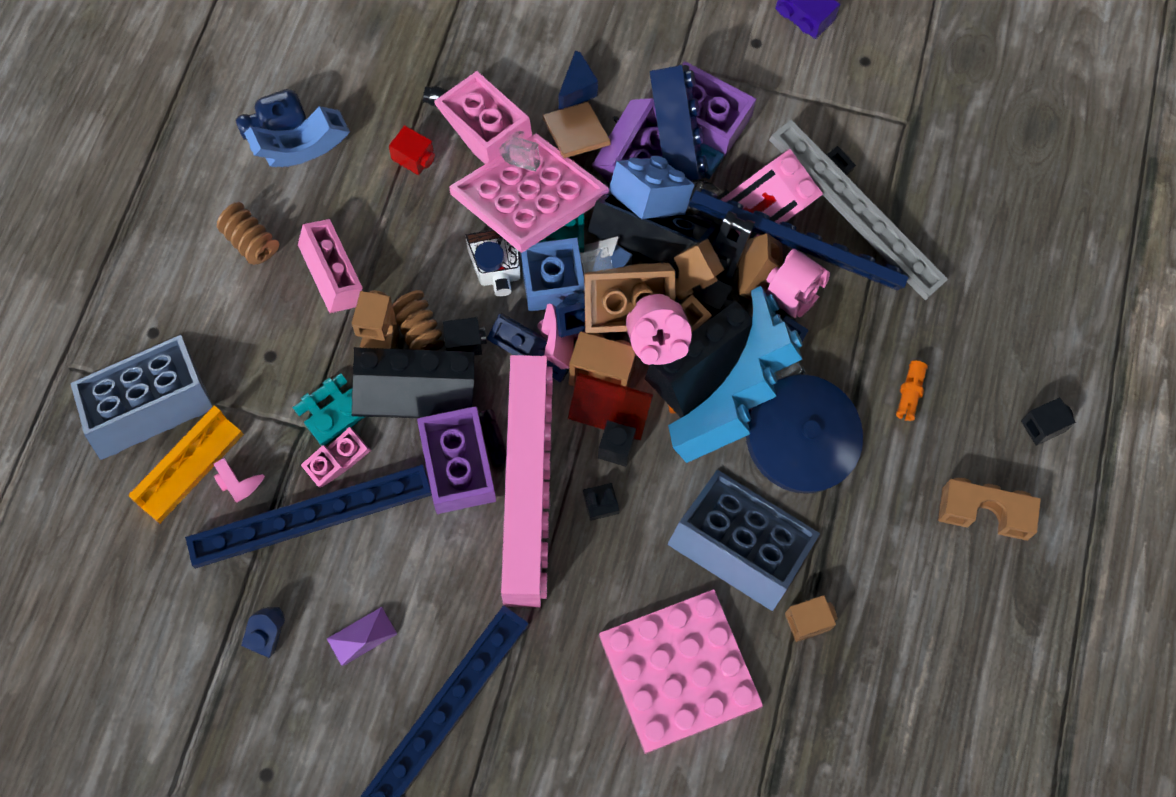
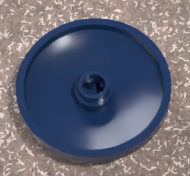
[746,375,863,494]

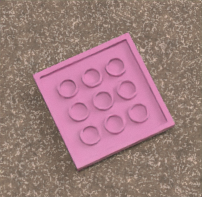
[449,133,609,253]
[599,589,763,754]

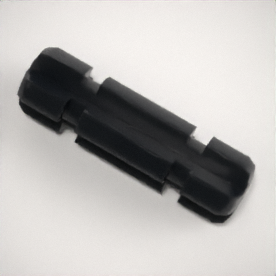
[478,409,507,467]

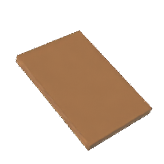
[543,102,611,158]

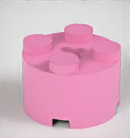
[766,249,830,318]
[626,294,692,365]

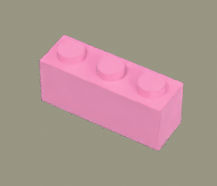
[298,219,363,313]

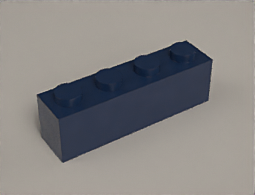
[649,65,708,181]

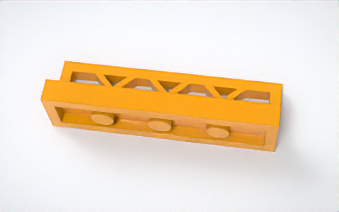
[128,405,244,524]

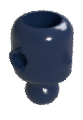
[236,89,307,140]

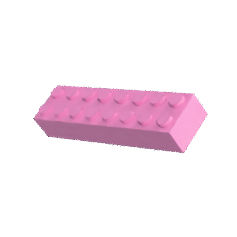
[501,355,553,608]

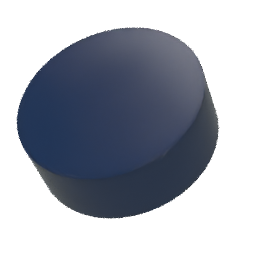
[475,242,504,272]

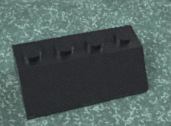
[588,193,719,272]
[644,301,752,418]
[352,347,474,418]

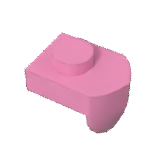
[214,458,265,503]

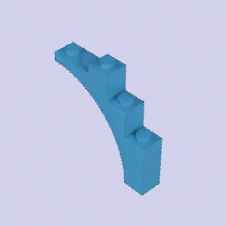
[668,286,803,463]

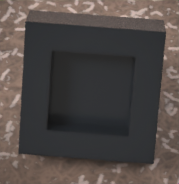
[583,483,620,521]

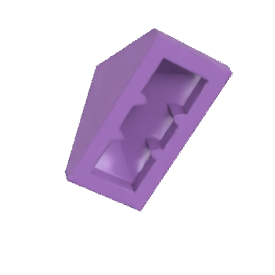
[327,607,397,667]

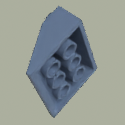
[70,335,213,460]
[667,470,820,611]

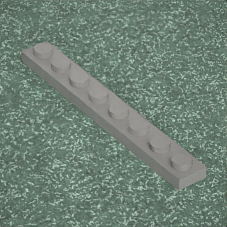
[769,120,948,300]

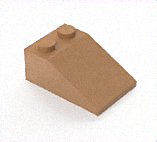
[584,263,675,333]

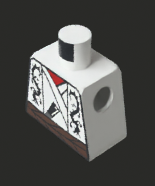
[465,230,521,296]

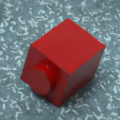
[389,125,435,175]

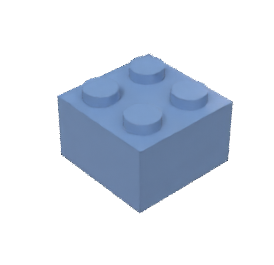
[609,156,695,219]
[520,238,584,312]

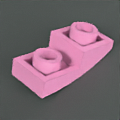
[541,304,574,369]
[301,427,371,488]

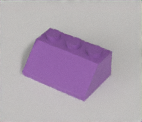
[592,98,662,183]

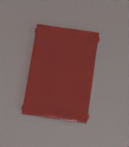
[567,373,653,441]

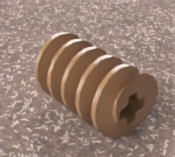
[217,202,279,265]
[393,290,445,351]

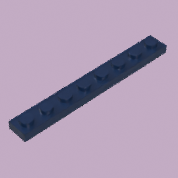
[688,189,909,290]
[185,464,432,569]
[360,605,529,797]

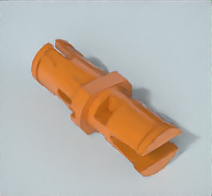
[896,360,928,421]

